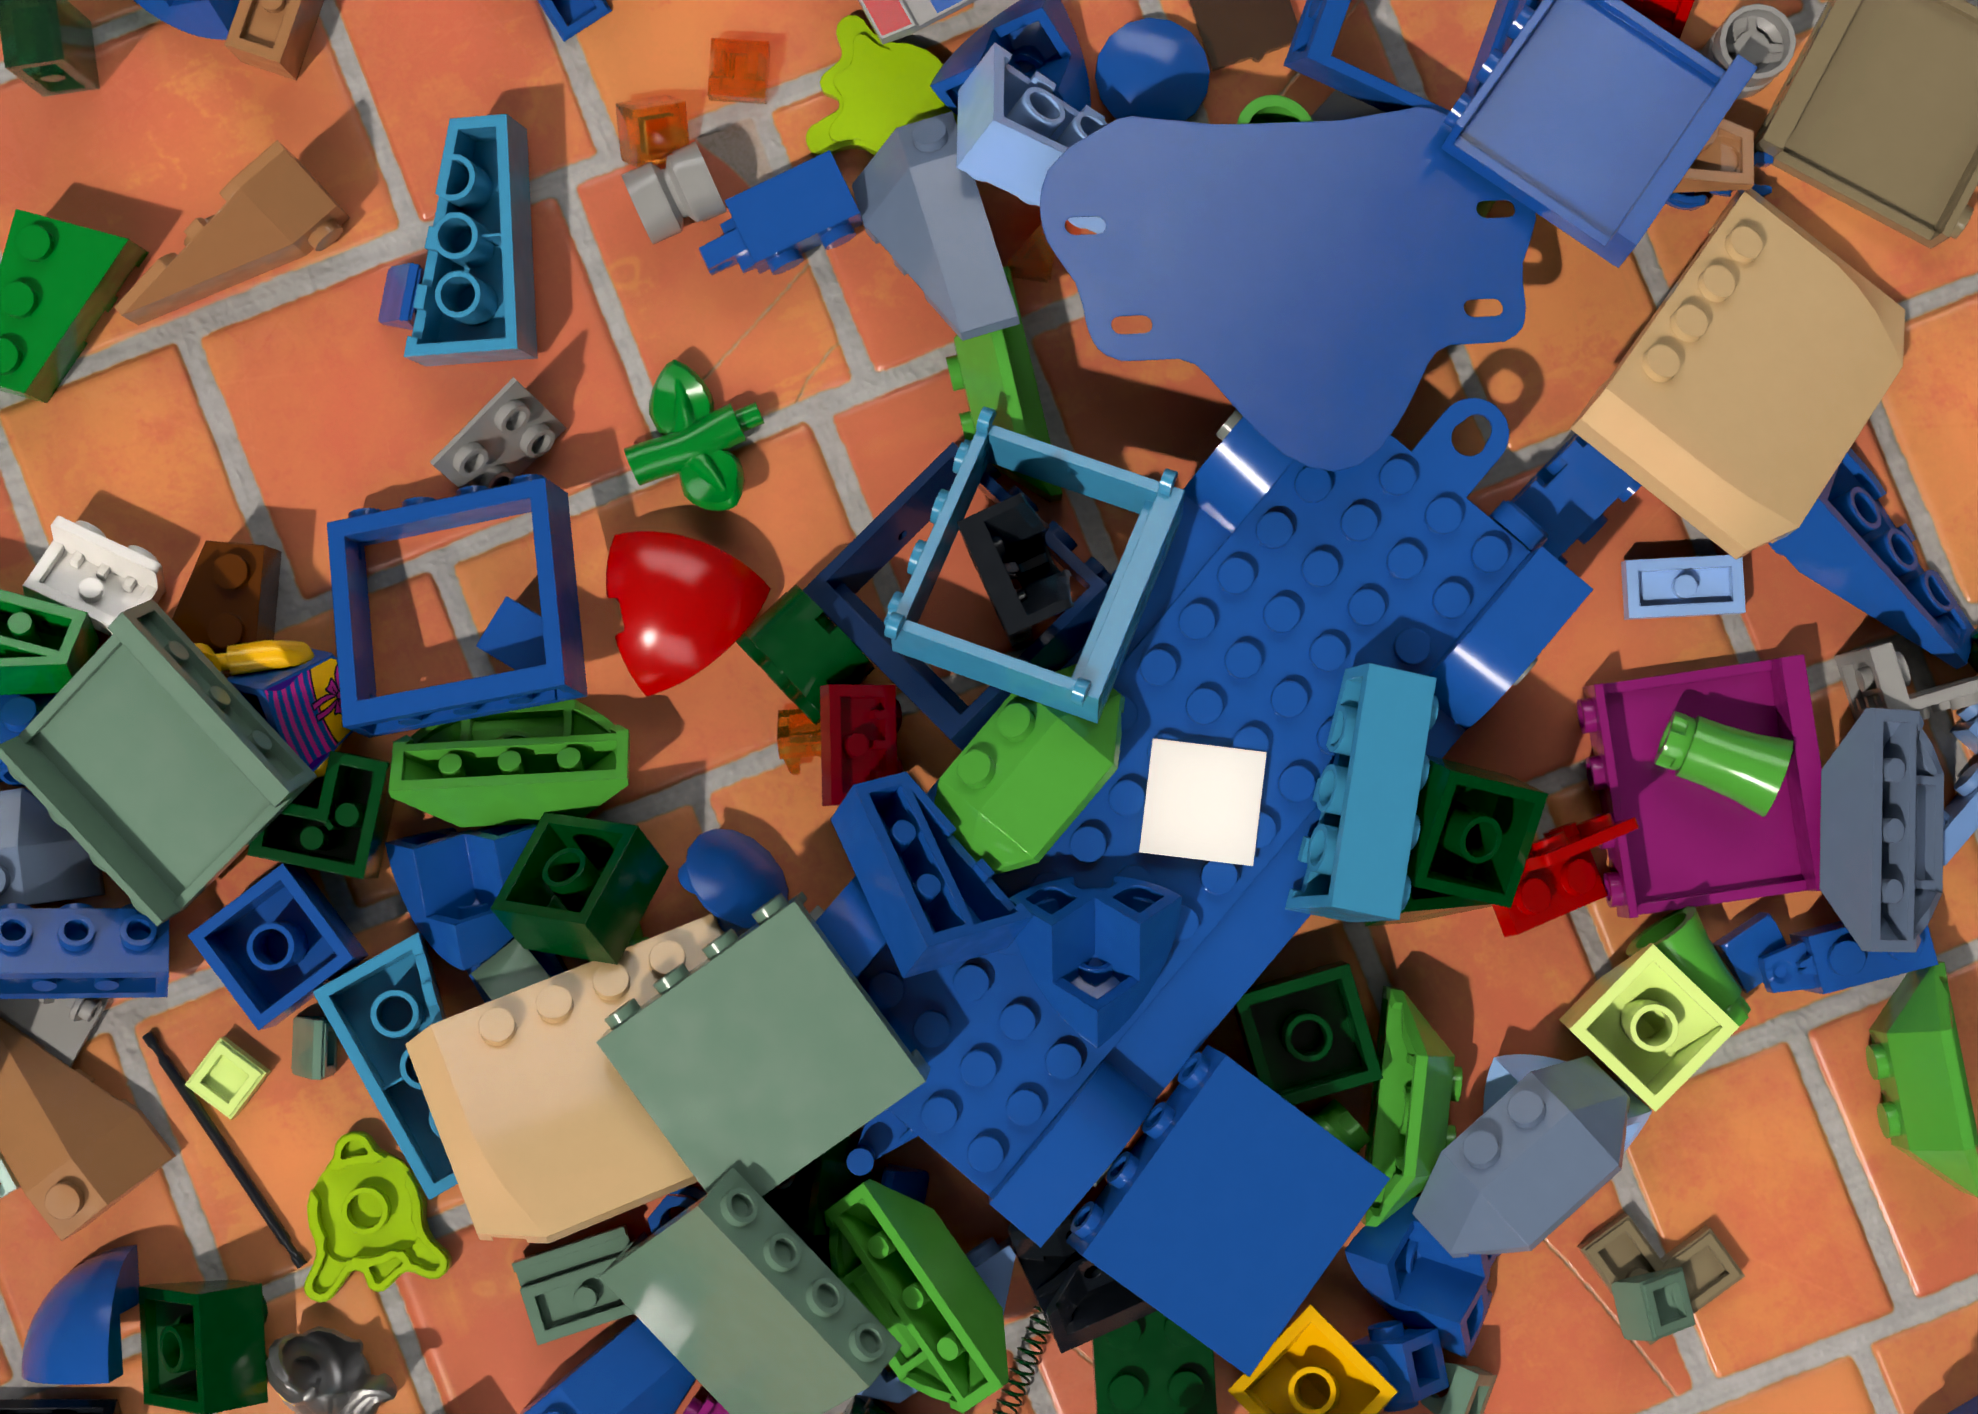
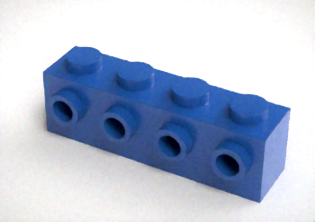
[0,903,169,999]

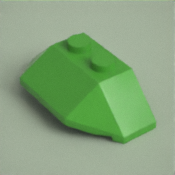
[946,266,1063,502]
[934,664,1125,874]
[389,699,630,827]
[1866,961,1978,1198]
[1361,986,1463,1227]
[824,1179,1009,1414]

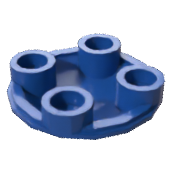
[1095,18,1210,121]
[678,829,789,937]

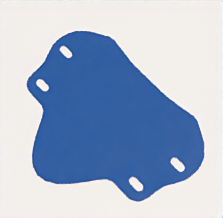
[1040,107,1536,472]

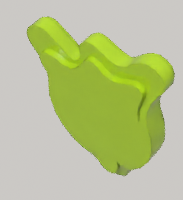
[806,15,958,156]
[304,1131,452,1302]

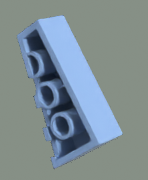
[956,42,1108,234]

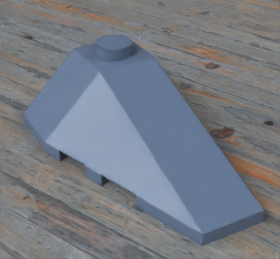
[852,111,1020,341]

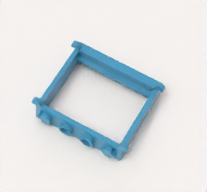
[884,406,1185,724]

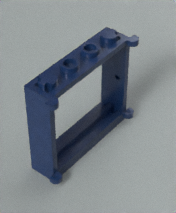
[803,442,1113,751]

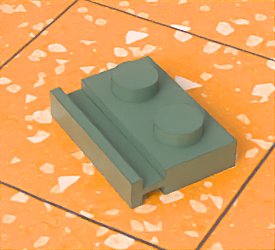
[512,1224,634,1345]

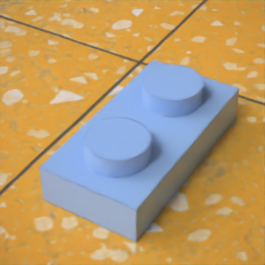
[1621,555,1746,620]

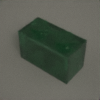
[0,0,100,97]

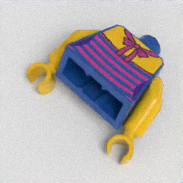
[194,640,353,779]

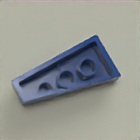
[1511,433,1642,565]

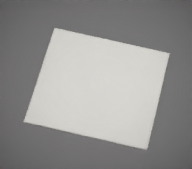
[1139,738,1267,866]

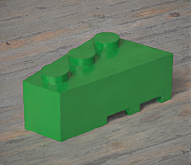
[0,209,149,403]
[0,589,100,695]

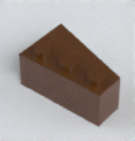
[172,541,282,678]

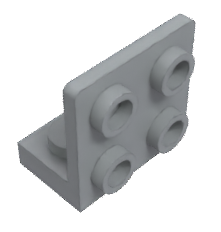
[1834,642,1978,722]

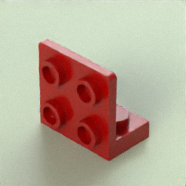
[1492,812,1639,938]

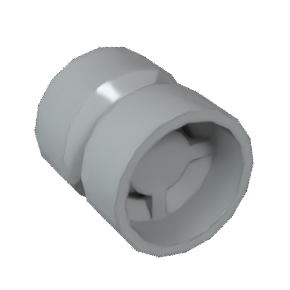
[1702,3,1796,99]
[621,141,727,245]

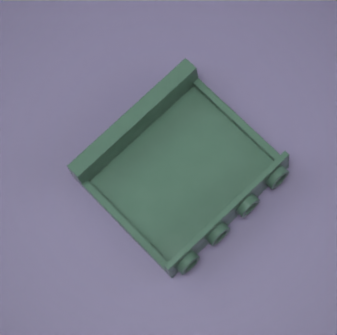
[0,599,317,926]
[596,892,931,1197]
[599,1167,902,1414]

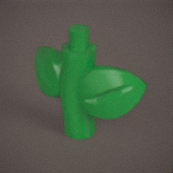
[624,359,764,511]

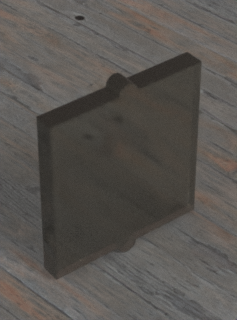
[1188,0,1298,72]

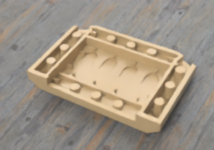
[1570,188,1905,559]
[405,914,724,1244]

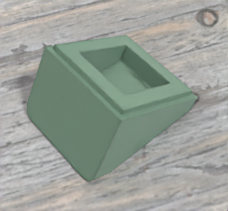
[471,939,550,1000]
[291,1016,338,1080]
[1611,1267,1696,1341]

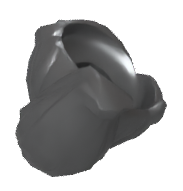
[265,1326,397,1414]

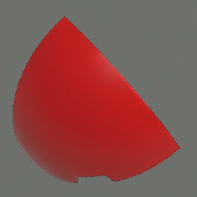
[606,531,771,696]

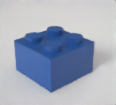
[187,863,369,1031]

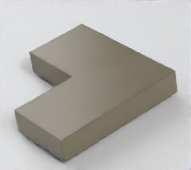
[1577,1212,1745,1345]

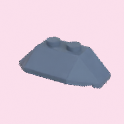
[1819,708,1944,952]
[0,788,105,906]
[1412,1056,1630,1258]

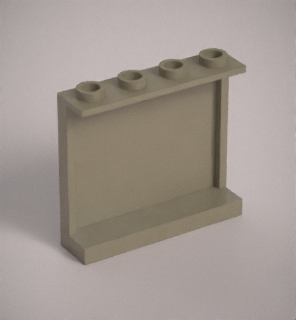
[1754,0,1978,249]

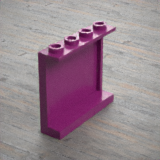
[1577,654,1822,918]

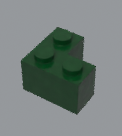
[247,751,395,879]

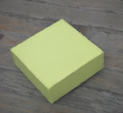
[185,1036,271,1120]

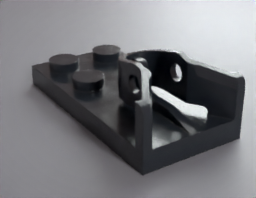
[957,493,1074,648]
[1008,1215,1157,1354]

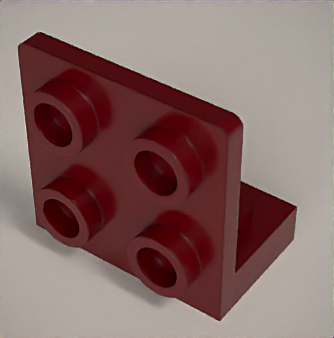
[820,684,903,806]

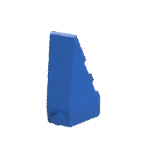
[1769,448,1975,669]
[520,1317,696,1414]

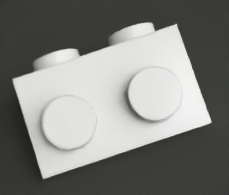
[22,516,165,636]

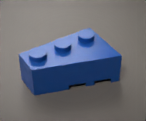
[831,772,1033,979]

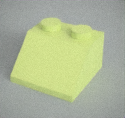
[1559,943,1739,1112]

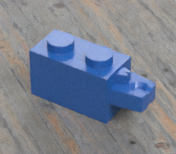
[699,150,863,275]
[1758,921,1939,994]

